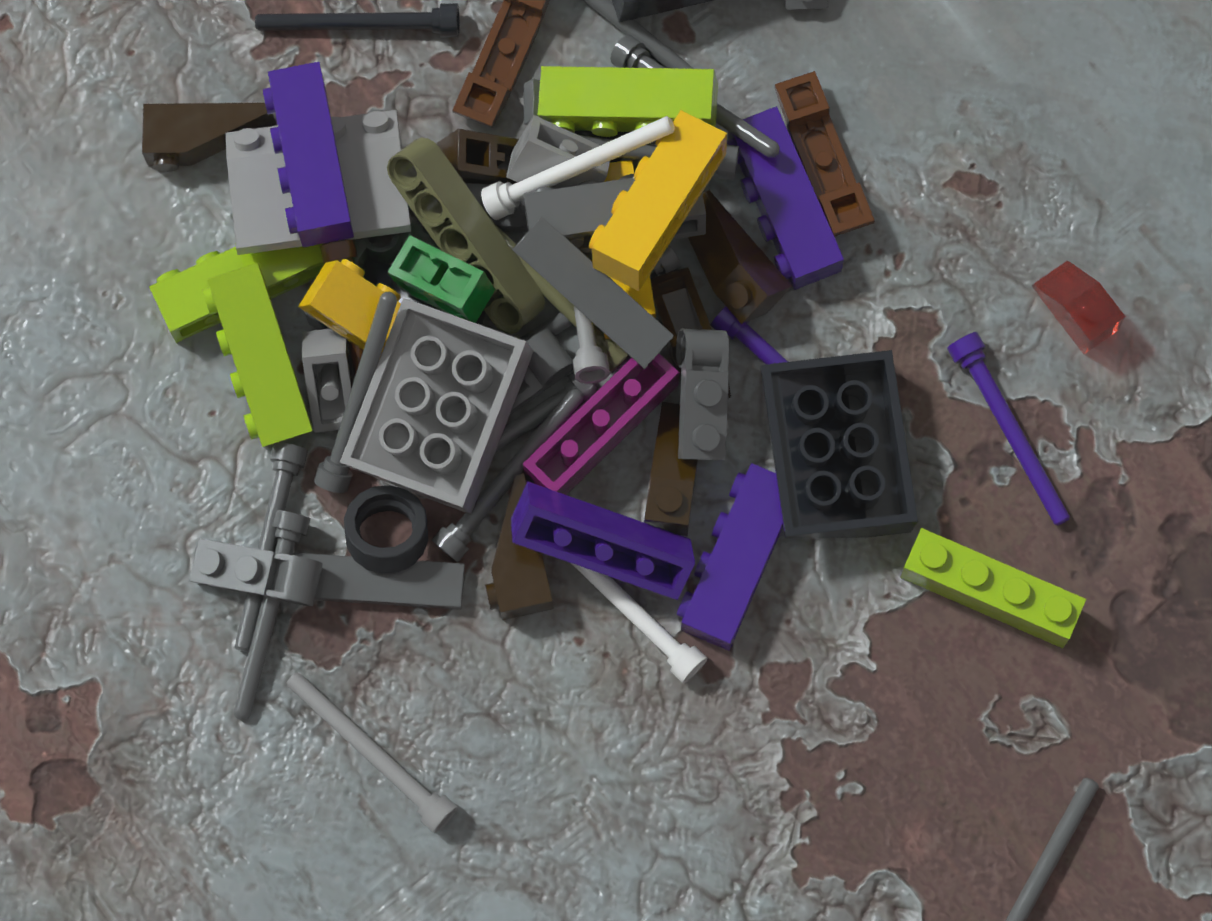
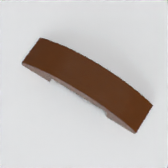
[452,0,550,128]
[775,71,875,237]

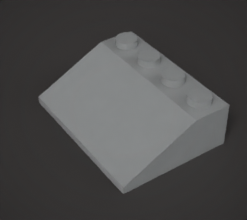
[226,110,411,255]
[340,298,534,514]

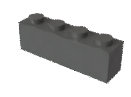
[524,174,706,253]

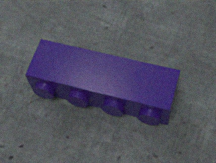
[263,62,354,247]
[727,106,844,290]
[676,463,783,651]
[511,482,695,600]

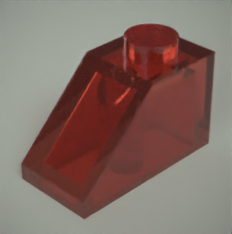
[1032,260,1126,354]

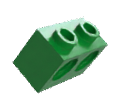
[388,235,495,323]

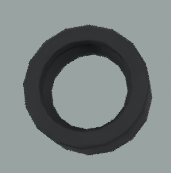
[344,485,429,574]

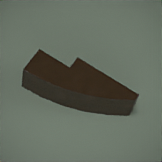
[650,267,731,398]

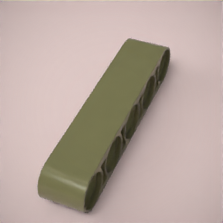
[387,137,545,334]

